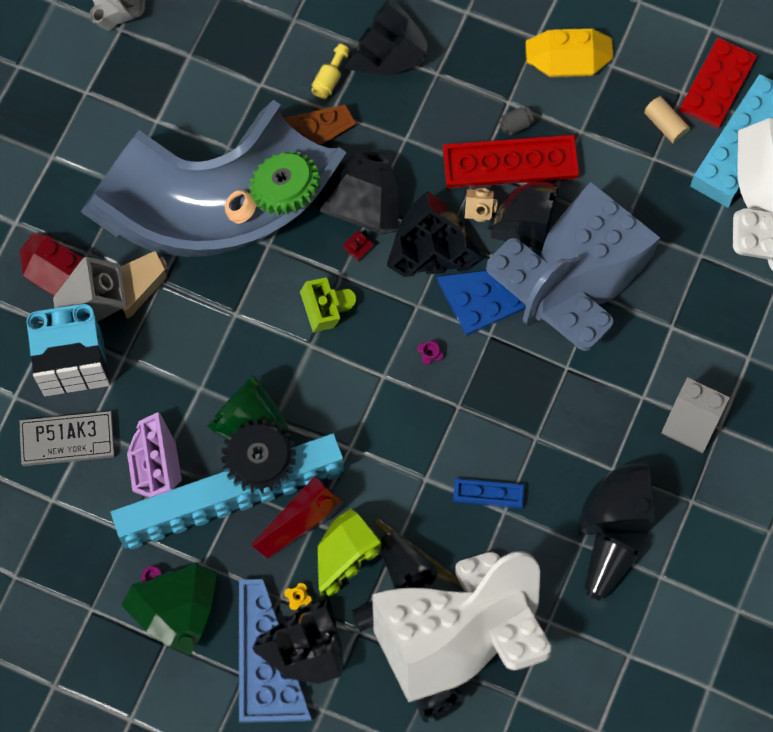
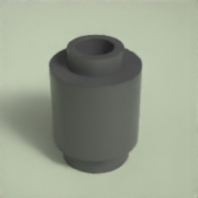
[500,107,534,135]

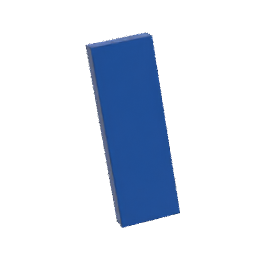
[453,478,524,509]

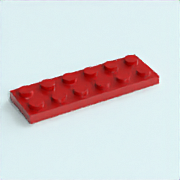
[443,135,579,188]

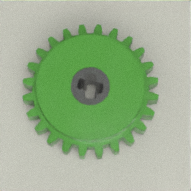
[249,151,321,216]

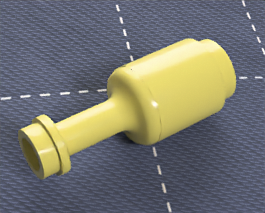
[312,44,350,99]

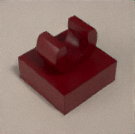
[343,230,374,262]

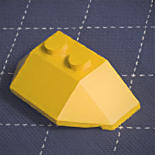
[526,29,613,77]

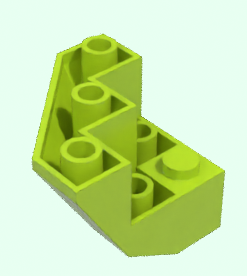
[318,509,381,598]

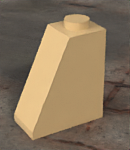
[120,251,168,318]

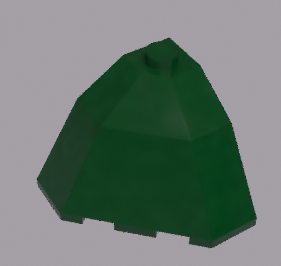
[121,563,217,655]

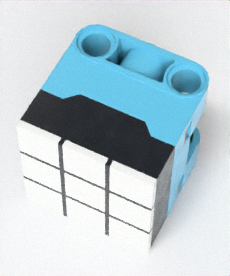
[27,304,110,397]

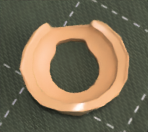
[225,190,256,224]

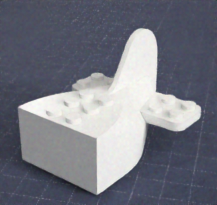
[733,118,773,271]
[372,552,551,702]

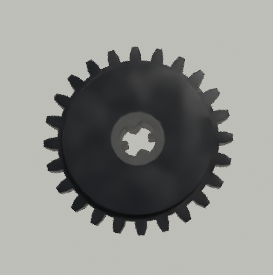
[221,419,296,494]

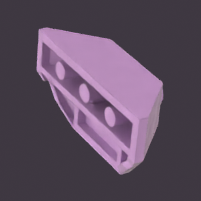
[127,412,182,498]

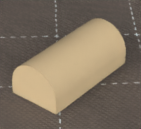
[644,96,690,143]

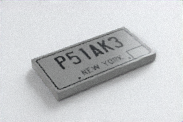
[19,411,115,466]

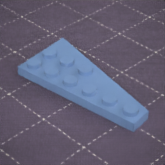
[239,579,312,723]

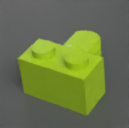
[300,277,356,333]

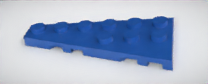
[437,271,526,337]

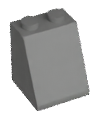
[53,257,127,322]
[661,377,730,453]

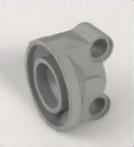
[89,0,145,31]

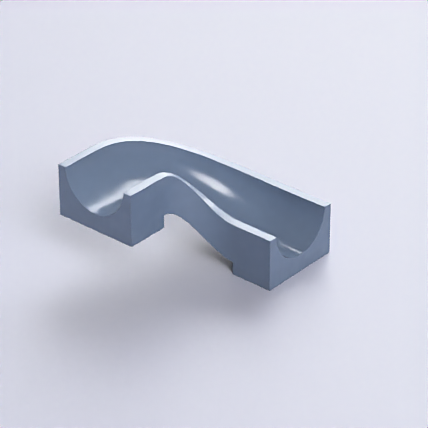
[80,100,346,257]

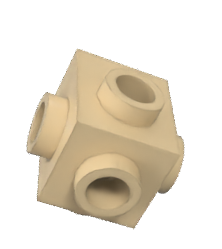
[465,188,497,222]

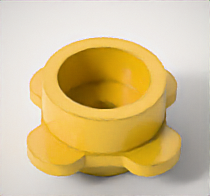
[284,583,311,610]

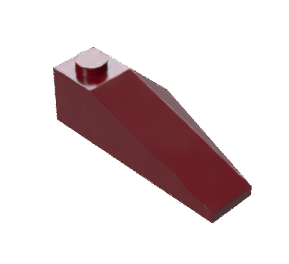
[251,476,346,559]

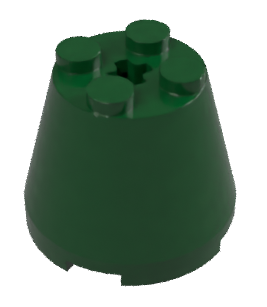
[207,375,288,455]

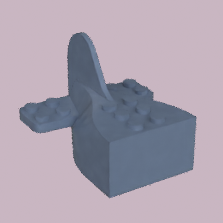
[486,182,660,351]

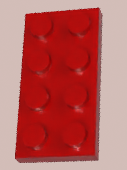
[680,38,757,129]

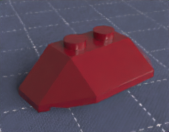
[20,233,83,296]

